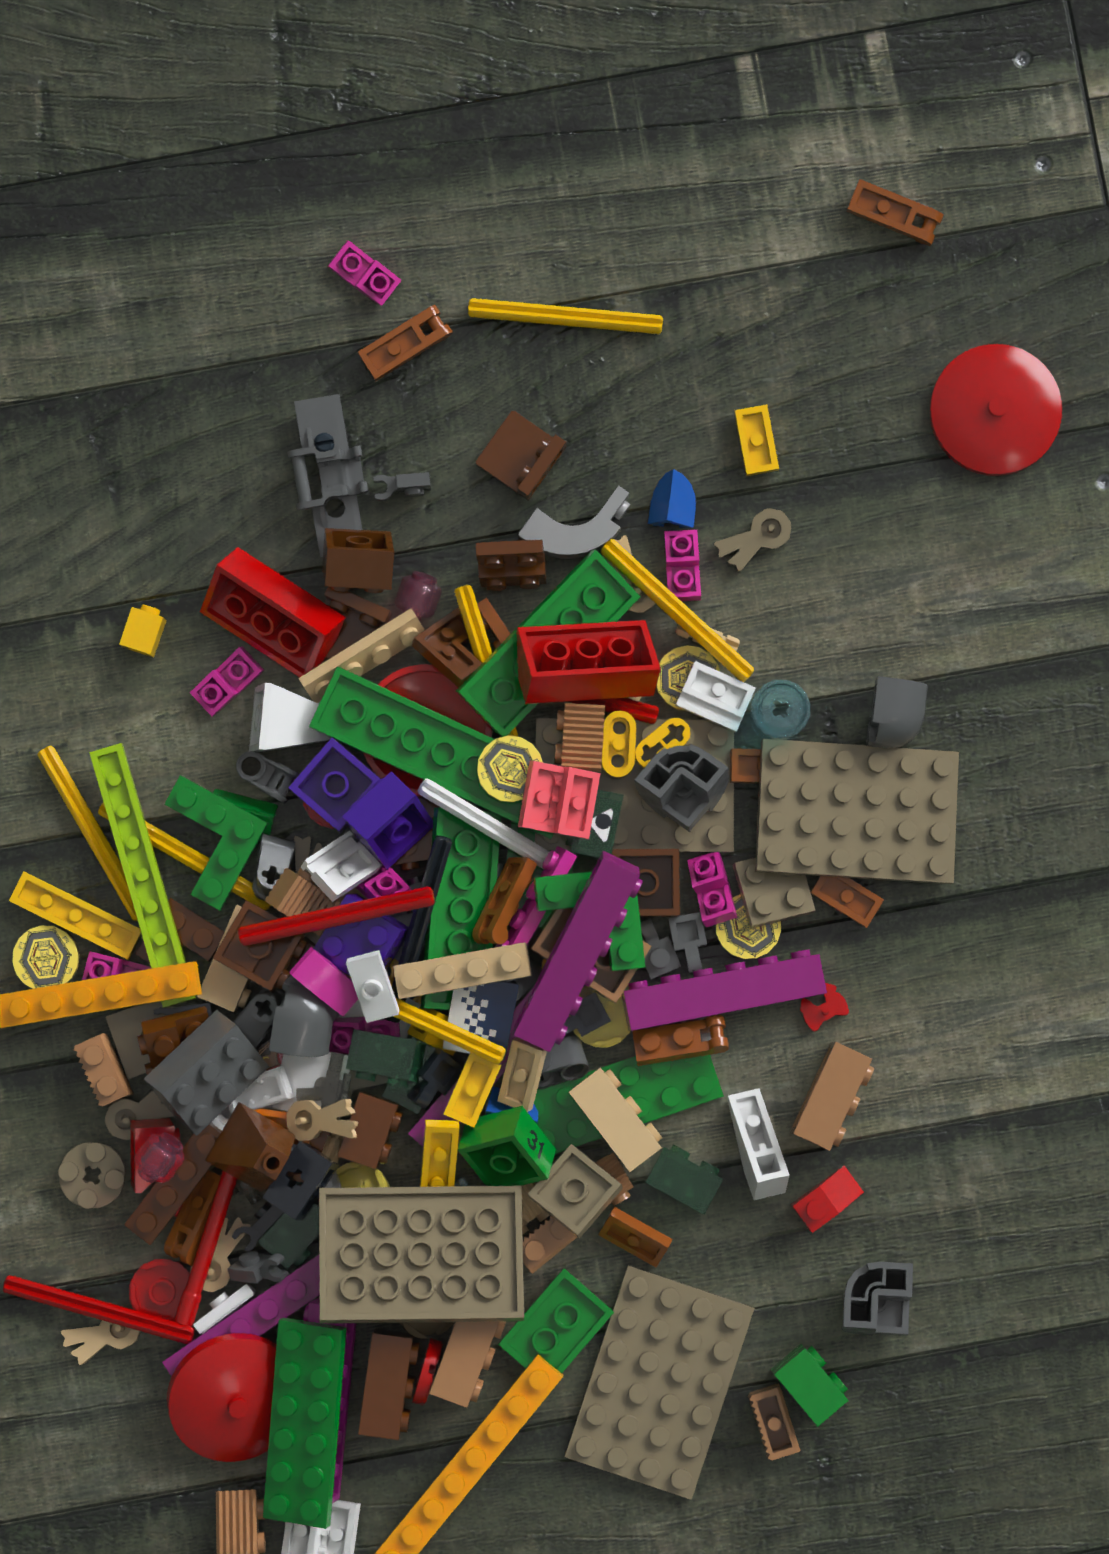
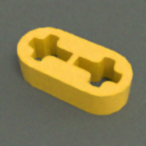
[635,718,691,768]

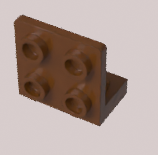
[476,411,566,501]
[324,587,392,659]

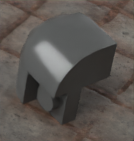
[866,676,928,748]
[634,744,729,832]
[269,975,340,1057]
[842,1262,913,1336]

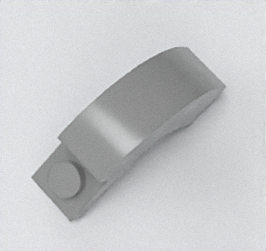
[518,486,631,559]

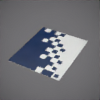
[443,981,519,1060]

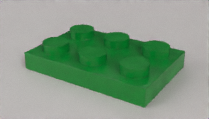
[498,1268,614,1373]

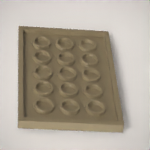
[535,718,734,853]
[755,739,959,885]
[319,1186,524,1323]
[564,1265,755,1500]

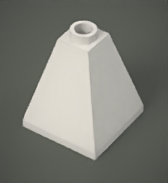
[249,683,331,753]

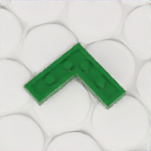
[164,775,268,911]
[533,872,646,972]

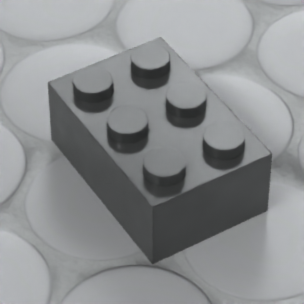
[144,1010,269,1136]

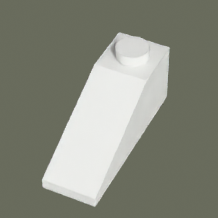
[727,1088,789,1200]

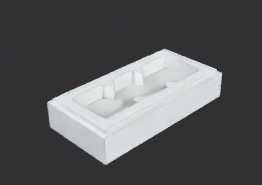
[346,950,400,1023]
[228,1065,294,1115]
[193,1283,256,1334]

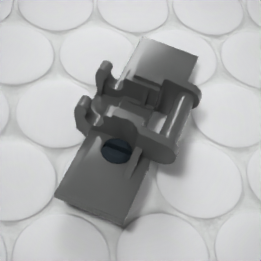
[287,394,369,558]

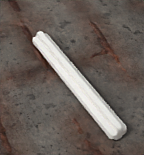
[418,779,549,869]

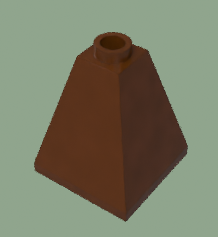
[205,1102,295,1192]

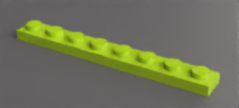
[89,743,196,1008]

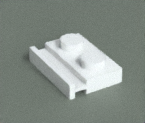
[675,661,756,732]
[301,831,382,902]

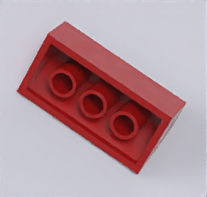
[200,547,346,677]
[516,620,661,704]

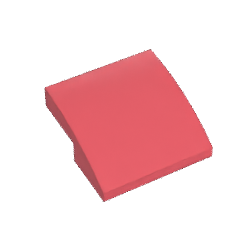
[518,761,600,839]

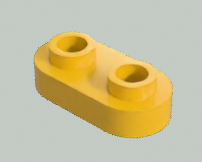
[601,711,636,778]

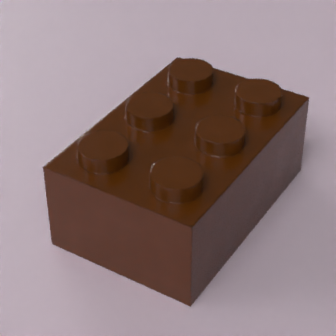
[358,1329,420,1440]

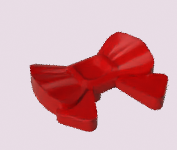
[800,983,849,1032]

